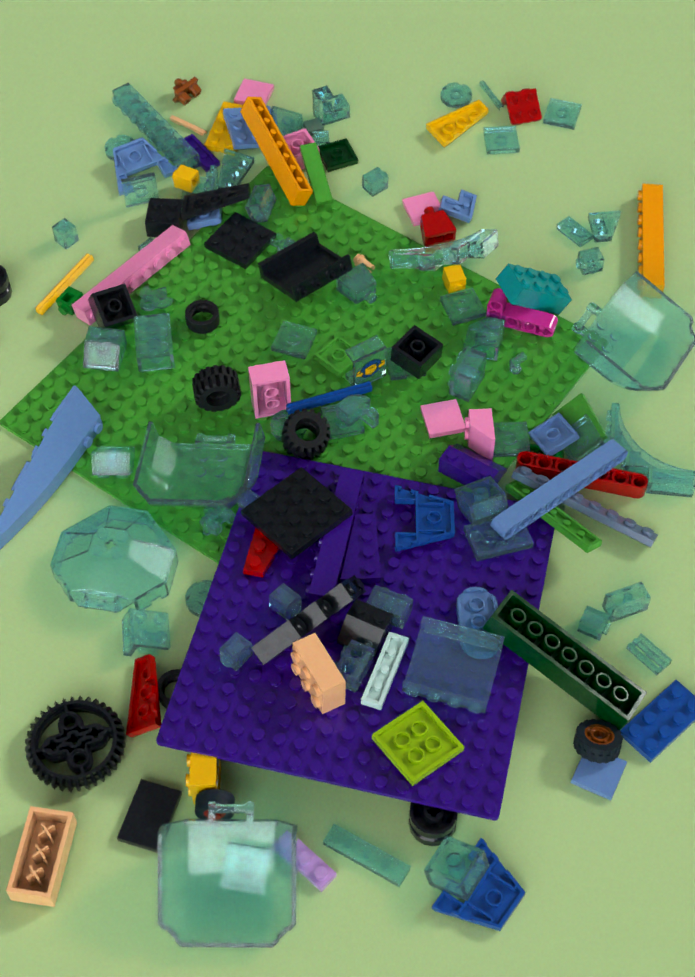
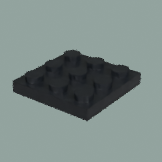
[204,212,276,269]

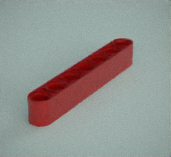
[515,451,648,499]

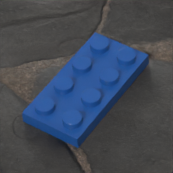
[620,680,695,763]

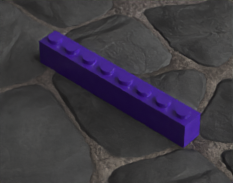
[305,467,364,605]

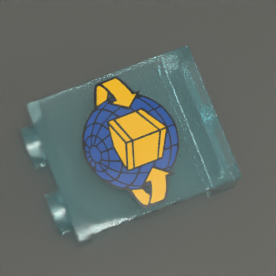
[345,335,387,386]

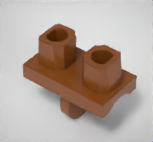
[173,77,202,106]

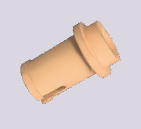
[353,254,375,275]

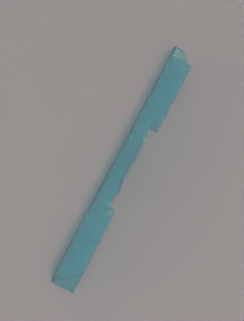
[479,80,504,110]

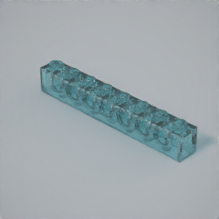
[112,83,200,169]

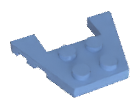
[113,137,178,196]

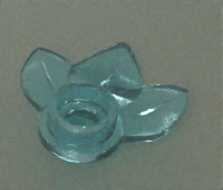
[139,286,173,311]

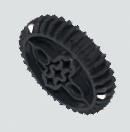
[25,696,126,792]

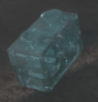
[335,639,375,692]

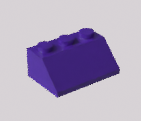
[438,444,507,495]

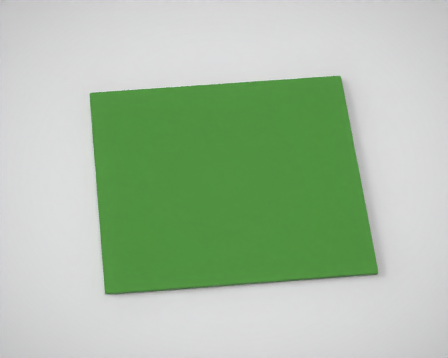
[0,166,607,564]

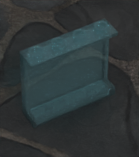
[402,616,505,713]

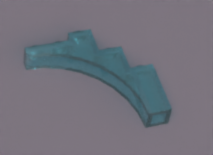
[388,229,499,271]
[598,403,695,497]

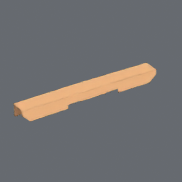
[169,115,207,136]

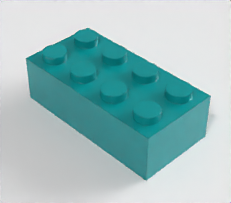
[496,263,572,315]

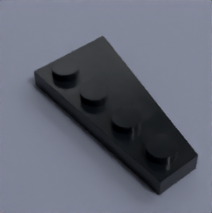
[181,183,251,221]

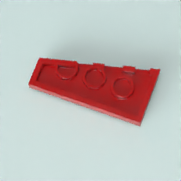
[243,527,280,578]
[126,654,161,738]

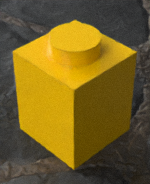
[172,164,200,193]
[442,264,466,294]

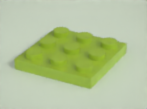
[372,701,464,786]

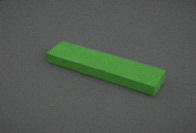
[299,143,333,206]

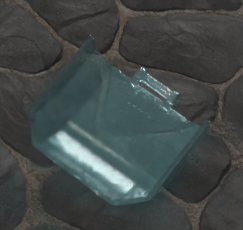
[572,271,695,391]
[133,422,265,508]
[158,802,298,948]

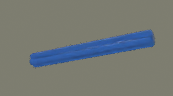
[286,381,373,415]

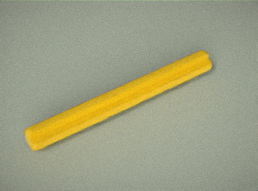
[35,253,94,315]

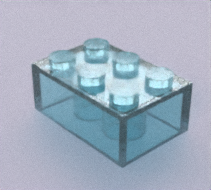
[134,313,175,372]

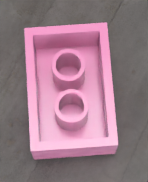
[248,360,291,419]

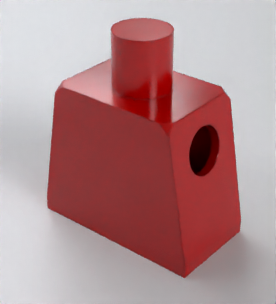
[420,206,456,247]

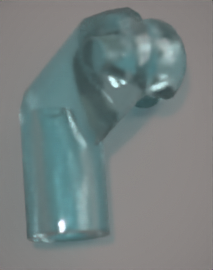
[509,352,527,375]

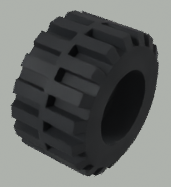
[192,365,241,412]
[281,408,331,460]

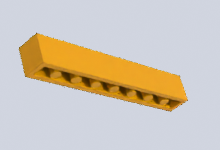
[240,96,313,206]
[637,184,665,297]

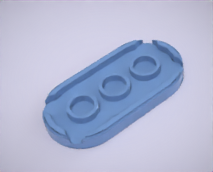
[456,587,501,660]

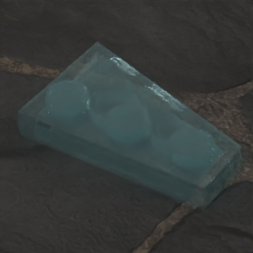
[217,149,254,189]

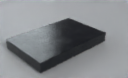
[117,779,182,853]

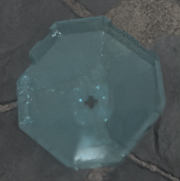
[50,505,178,613]

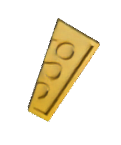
[426,100,488,148]

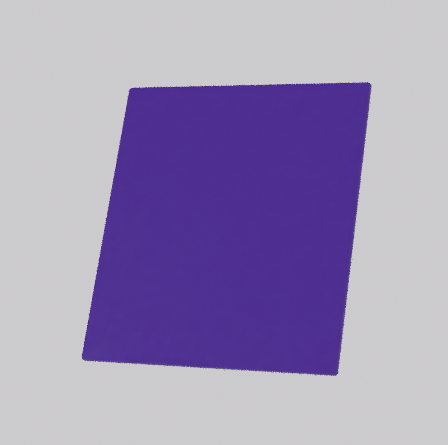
[156,451,555,821]

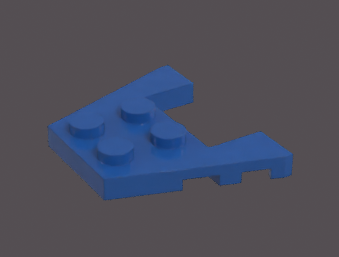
[394,485,455,551]
[432,838,526,931]

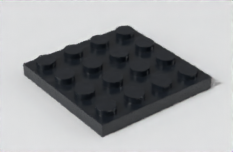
[241,467,353,559]

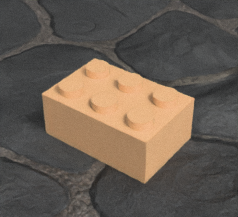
[291,633,346,714]

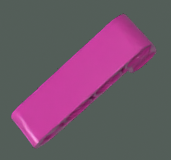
[486,288,558,337]

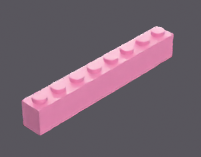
[72,225,191,325]

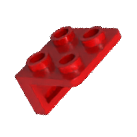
[501,88,542,125]

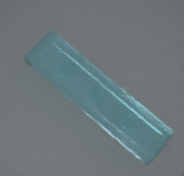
[323,824,411,888]

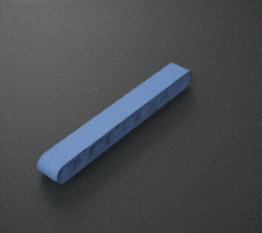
[490,439,628,540]

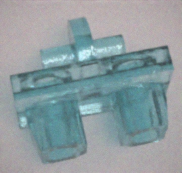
[199,500,235,536]

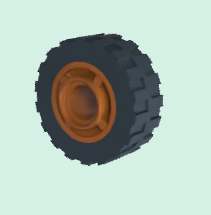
[573,719,623,763]

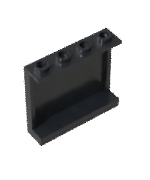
[257,232,353,302]

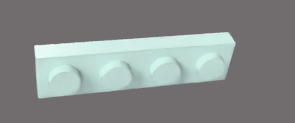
[361,632,409,710]

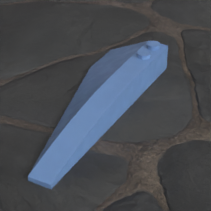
[0,386,103,550]

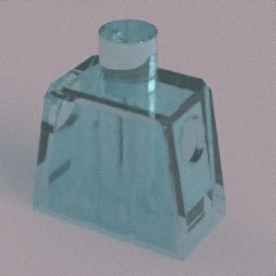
[336,263,377,304]

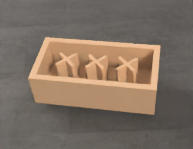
[6,806,77,907]

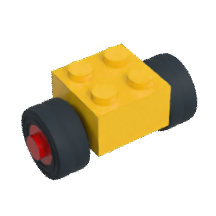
[186,752,235,822]

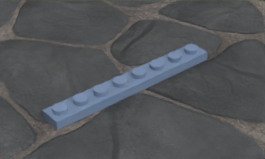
[511,466,658,547]

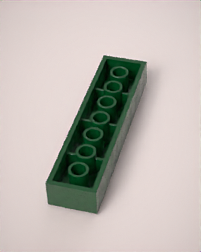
[483,590,647,730]

